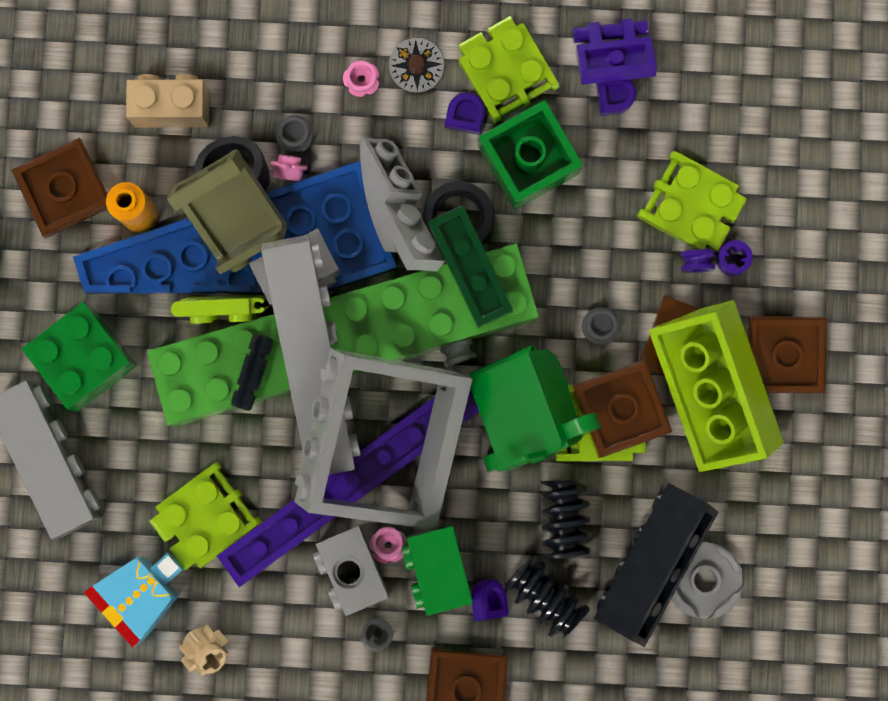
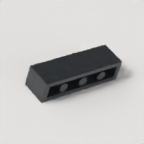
[593,483,719,647]

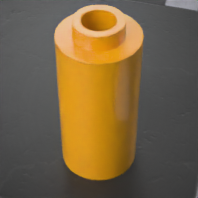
[106,182,159,233]

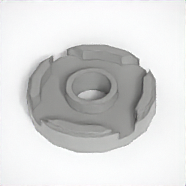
[672,542,743,619]

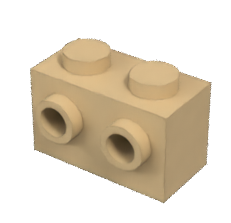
[126,74,209,128]

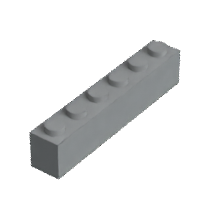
[261,235,361,475]

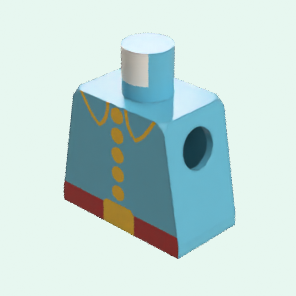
[84,553,183,648]

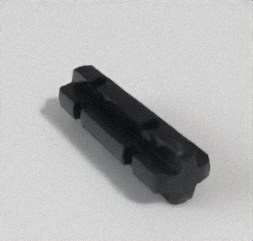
[231,334,273,411]

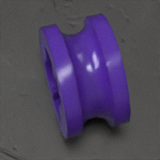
[716,240,753,276]
[680,249,715,273]

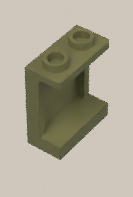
[167,149,288,274]

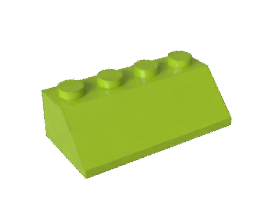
[649,300,784,472]

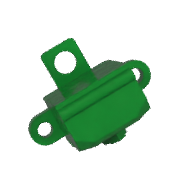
[470,345,601,473]

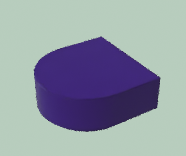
[596,79,636,116]
[444,92,485,135]
[471,579,509,621]

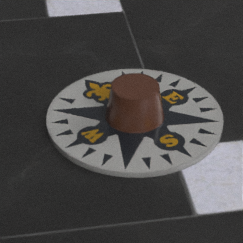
[389,38,444,93]

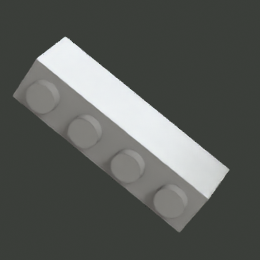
[0,381,101,540]

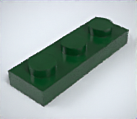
[428,205,513,328]

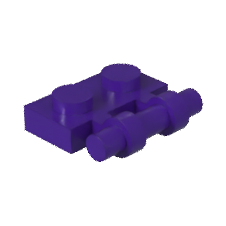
[572,18,657,85]

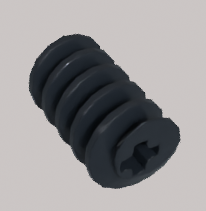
[541,480,591,559]
[503,554,590,638]

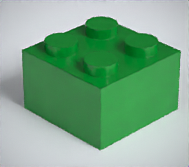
[477,100,583,211]
[21,302,138,412]
[401,525,473,616]

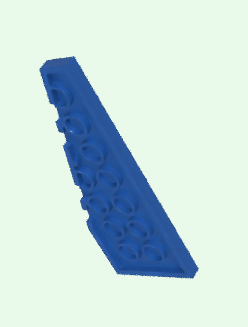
[73,161,396,294]

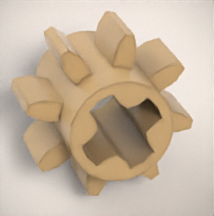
[179,625,230,676]

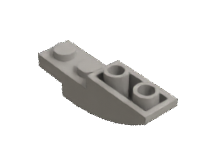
[360,138,445,271]

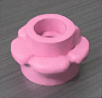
[343,60,380,97]
[270,154,307,181]
[369,526,407,564]

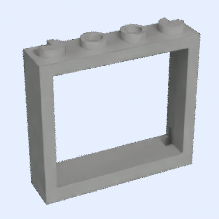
[294,348,472,530]

